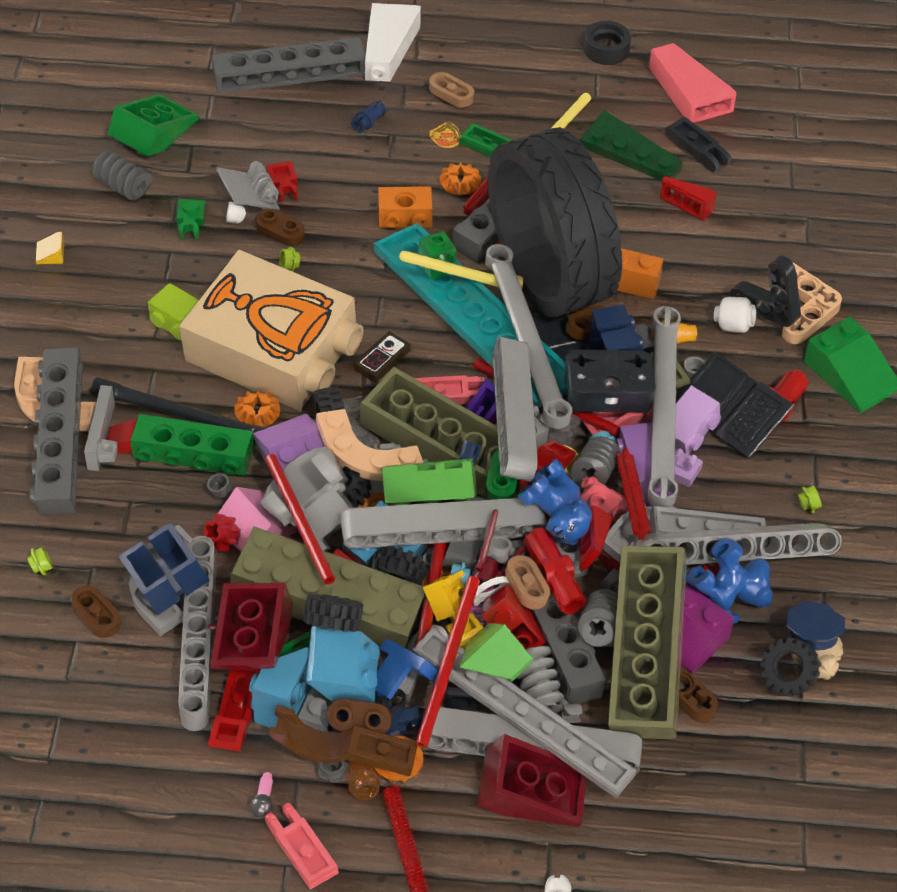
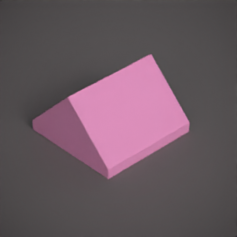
[218,487,297,552]

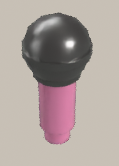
[250,772,273,818]

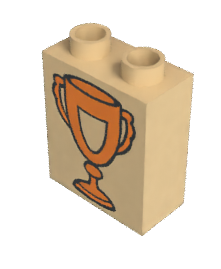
[179,250,364,412]

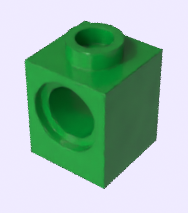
[419,231,456,280]

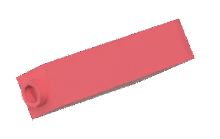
[649,43,737,123]

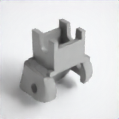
[260,446,354,552]

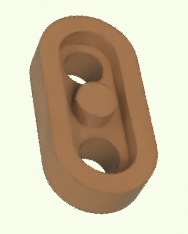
[429,72,474,108]
[505,555,550,610]

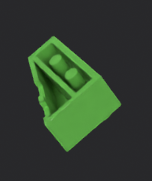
[382,458,477,506]

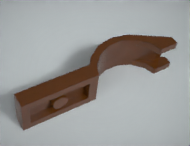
[269,705,417,776]

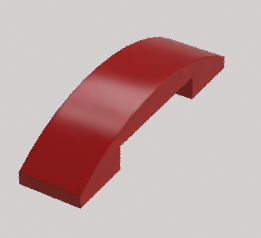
[208,669,261,752]

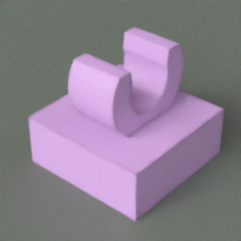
[675,448,703,488]

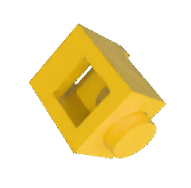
[423,570,465,622]

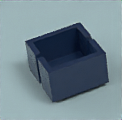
[588,304,644,351]
[119,522,210,615]

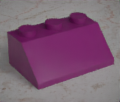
[681,583,734,674]

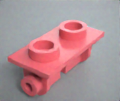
[580,477,628,522]

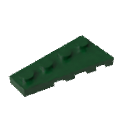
[580,110,682,181]

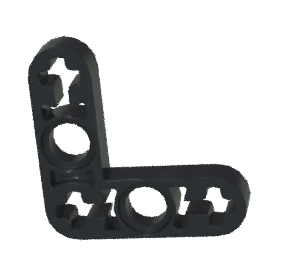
[730,256,801,327]

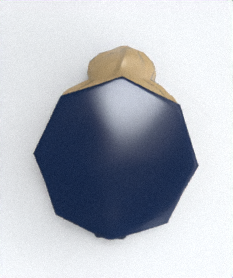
[787,601,845,680]

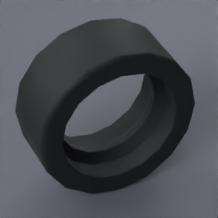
[583,21,631,65]

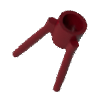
[471,509,525,589]

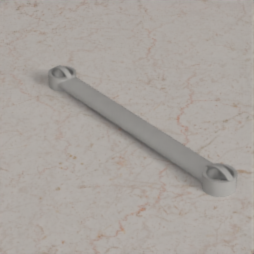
[485,244,572,429]
[647,306,681,507]

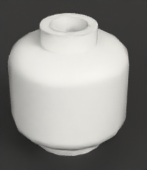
[714,297,756,333]

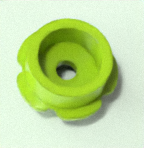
[279,247,300,272]
[798,485,822,514]
[27,546,53,576]

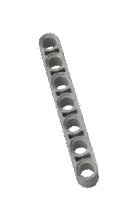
[493,336,537,482]
[340,498,547,548]
[635,523,842,565]
[178,536,216,731]
[423,707,643,774]

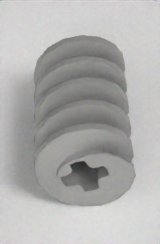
[517,646,564,713]

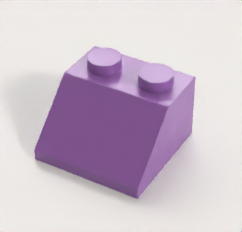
[253,414,325,479]

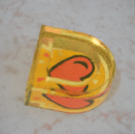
[429,121,460,148]

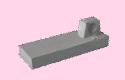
[84,385,118,471]

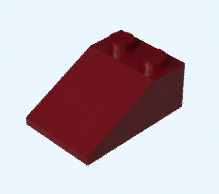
[210,583,293,669]
[477,734,587,827]

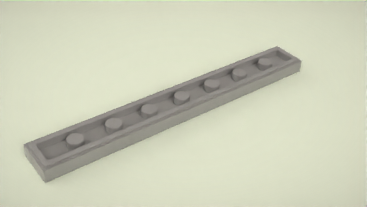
[413,628,636,798]

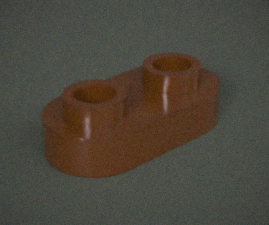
[256,209,305,246]
[566,305,606,340]
[71,586,121,638]
[327,698,393,734]

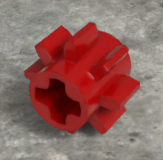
[203,514,241,552]

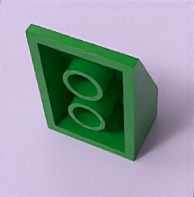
[108,94,199,157]
[804,316,897,414]

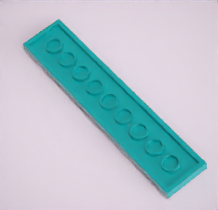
[373,223,566,408]

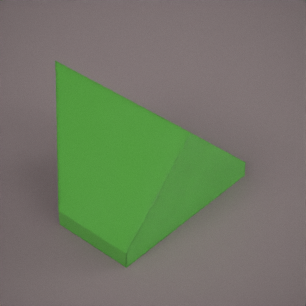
[460,623,533,682]

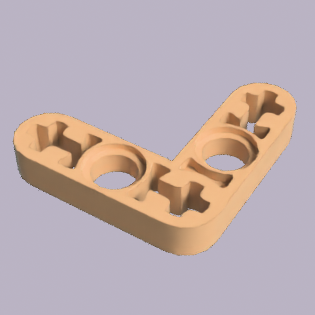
[782,263,842,344]

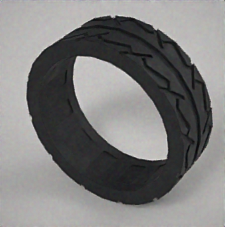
[488,127,622,317]

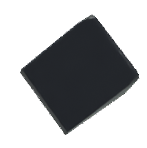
[445,687,478,711]

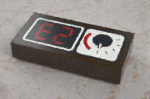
[354,331,411,383]

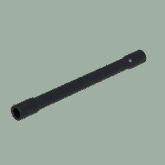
[91,377,266,442]

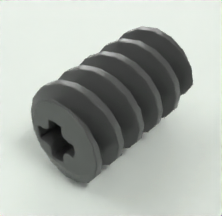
[92,150,152,200]
[571,436,621,488]
[578,589,618,647]

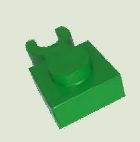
[176,199,206,239]

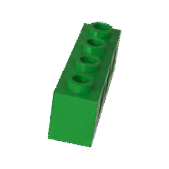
[130,414,254,476]

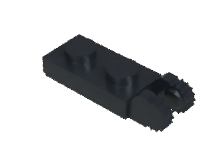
[665,117,732,173]

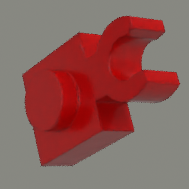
[266,161,298,202]

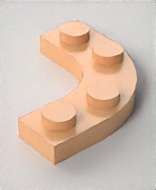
[14,357,96,431]
[316,409,424,481]

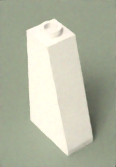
[365,3,421,82]

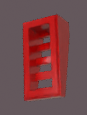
[660,176,717,221]
[578,506,612,571]

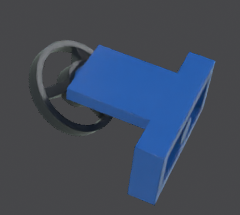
[372,638,438,716]

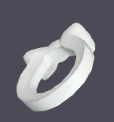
[473,576,510,606]

